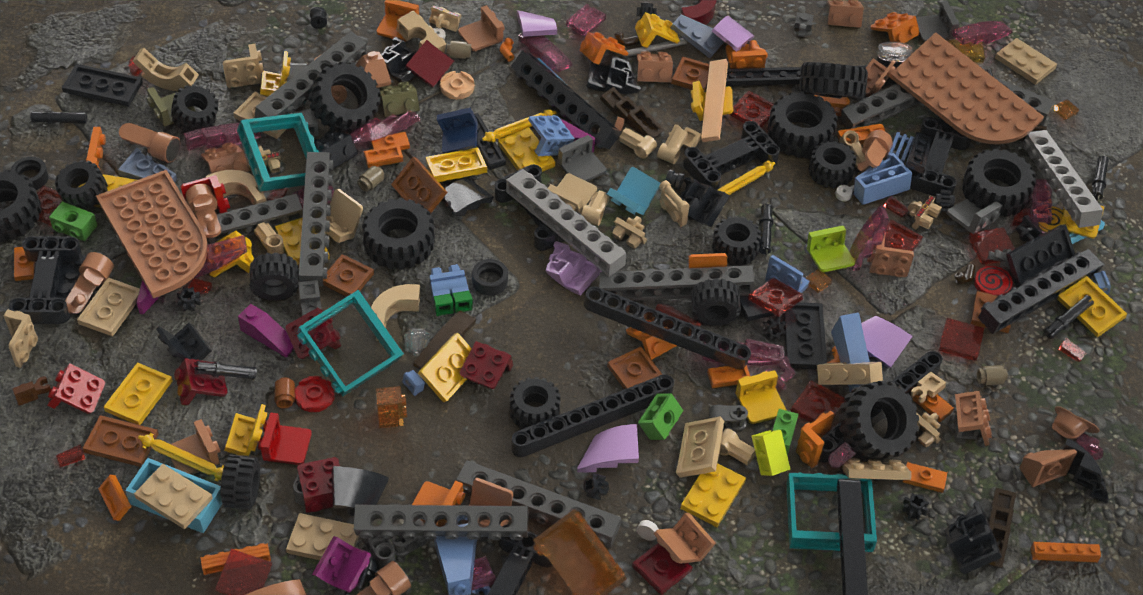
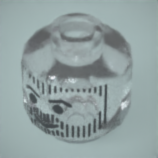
[404,328,430,356]

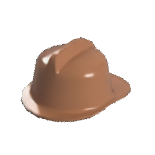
[1052,406,1099,439]

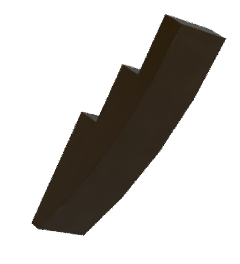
[600,87,664,138]
[413,310,476,370]
[986,488,1017,569]

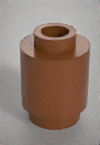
[274,377,295,408]

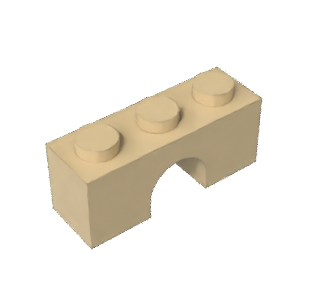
[396,10,446,53]
[817,362,883,385]

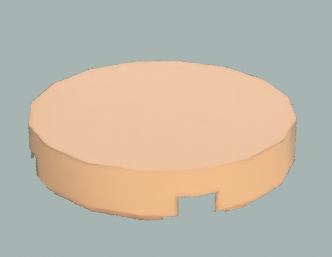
[440,71,475,100]

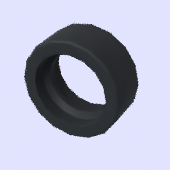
[10,157,49,190]
[472,259,508,296]

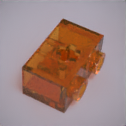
[376,386,407,428]

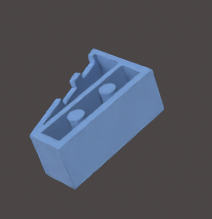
[854,153,912,205]

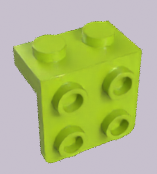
[807,226,855,272]

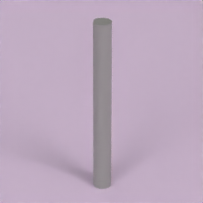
[621,38,687,58]

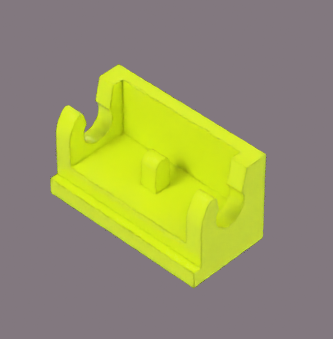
[752,430,790,476]

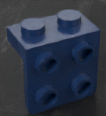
[437,107,478,154]

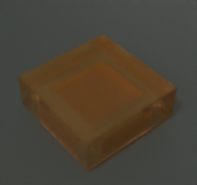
[1053,99,1079,120]
[806,269,832,293]

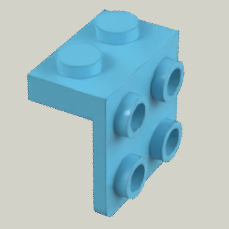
[607,167,660,215]

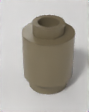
[446,41,471,59]
[357,166,384,192]
[977,365,1008,386]

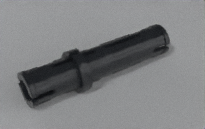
[30,110,87,124]
[1092,156,1109,200]
[759,204,774,254]
[1043,295,1094,339]
[194,361,257,380]

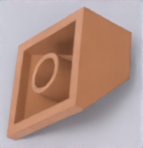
[355,51,391,88]
[1019,449,1077,487]

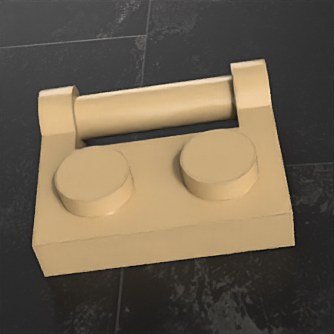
[659,180,689,227]

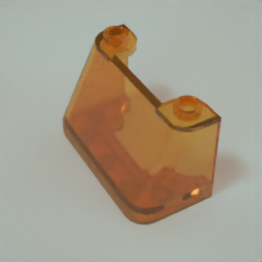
[533,508,628,595]

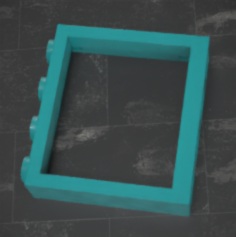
[237,113,319,192]
[297,290,404,397]
[786,472,877,552]

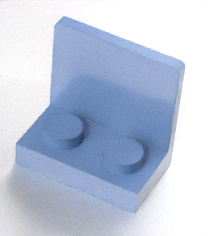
[528,115,575,156]
[765,255,810,299]

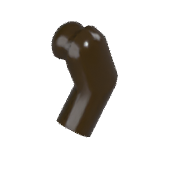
[614,31,639,46]
[954,264,976,285]

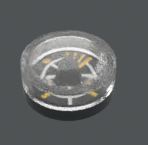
[877,42,913,67]

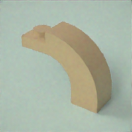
[133,48,199,91]
[206,170,266,205]
[371,284,420,341]

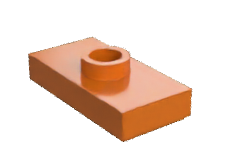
[371,132,410,150]
[364,145,403,168]
[14,247,35,281]
[707,365,750,388]
[910,394,954,422]
[903,462,948,493]
[98,475,131,521]

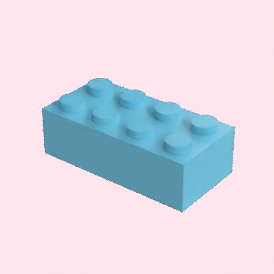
[125,458,222,533]

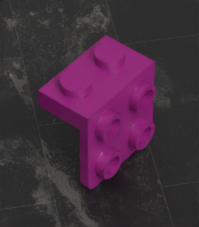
[312,536,371,592]

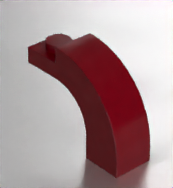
[681,0,716,25]

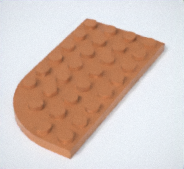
[890,33,1044,144]
[96,170,208,298]

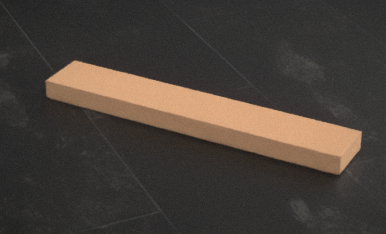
[701,59,728,142]

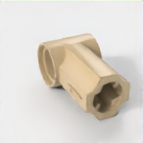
[657,127,688,164]
[619,128,657,159]
[839,130,866,168]
[581,190,609,226]
[254,222,285,254]
[719,429,756,465]

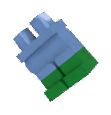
[430,264,473,316]

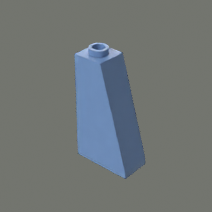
[831,313,870,393]
[434,523,477,595]

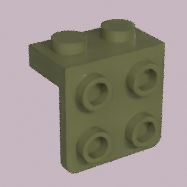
[380,82,420,117]
[146,87,196,127]

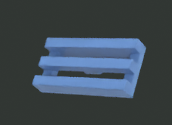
[886,132,914,164]

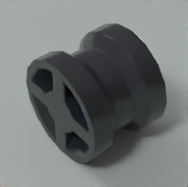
[310,7,327,29]
[665,169,685,191]

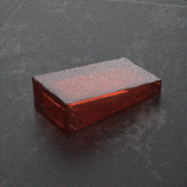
[267,188,288,201]
[883,196,909,217]
[1059,338,1086,362]
[56,444,86,467]

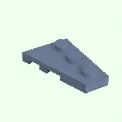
[670,14,724,58]
[118,147,177,182]

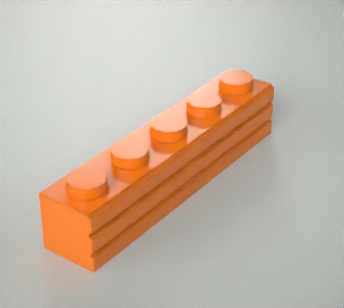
[1031,542,1101,563]
[200,543,271,575]

